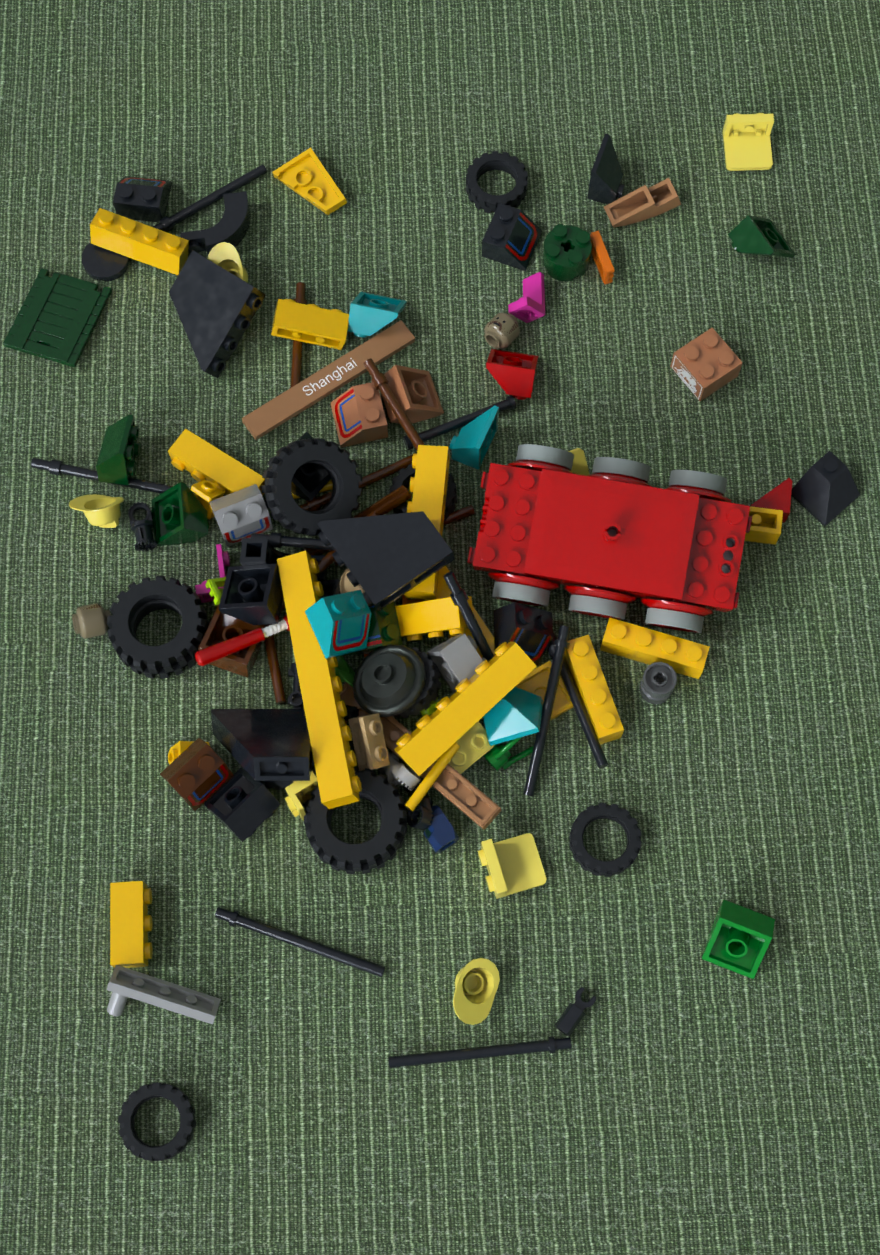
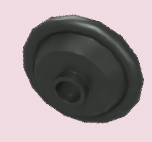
[352,644,426,717]

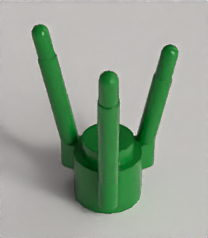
[484,737,534,771]

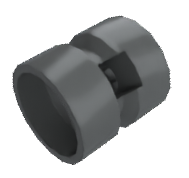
[639,662,677,705]

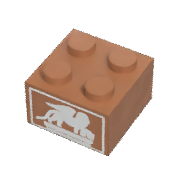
[670,328,743,401]

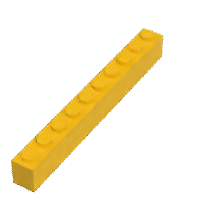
[277,550,362,809]

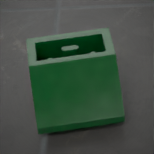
[96,415,141,485]

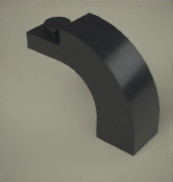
[180,191,251,254]
[240,538,327,581]

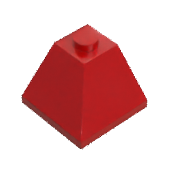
[486,349,539,400]

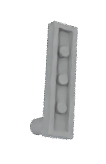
[106,965,221,1025]

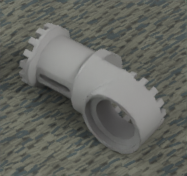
[377,752,421,790]

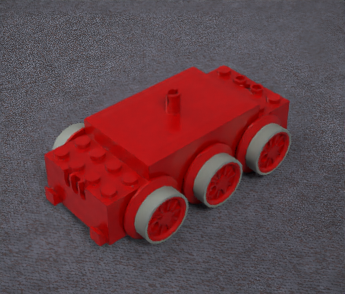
[467,444,752,633]

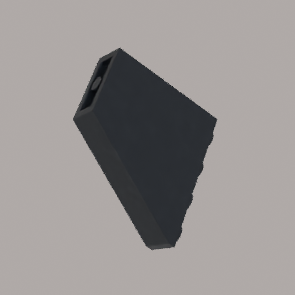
[169,250,266,378]
[317,511,455,612]
[211,709,313,781]

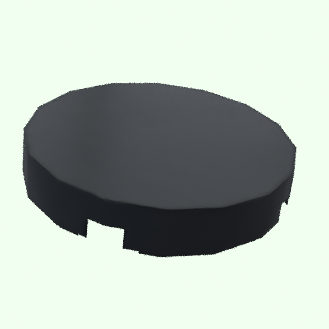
[82,242,130,282]

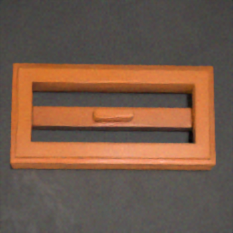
[590,230,615,284]

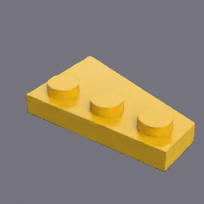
[272,147,347,215]

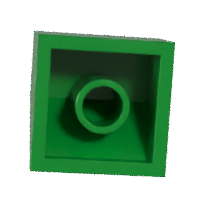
[702,899,775,979]

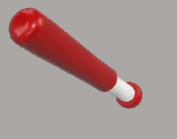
[195,615,290,666]

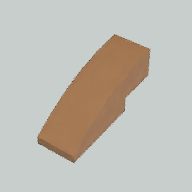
[604,178,681,228]

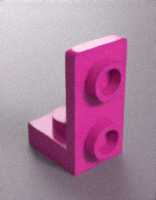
[508,272,545,323]
[195,544,230,603]

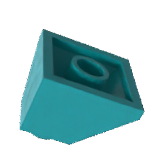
[347,292,407,338]
[449,405,499,470]
[483,687,543,746]

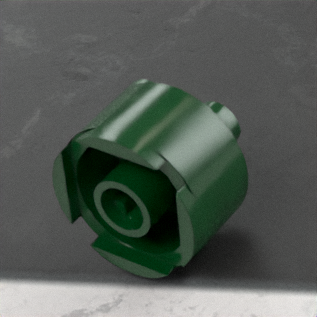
[542,224,592,282]

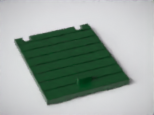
[3,268,112,367]

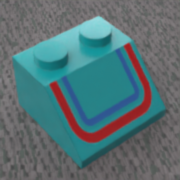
[305,590,371,659]

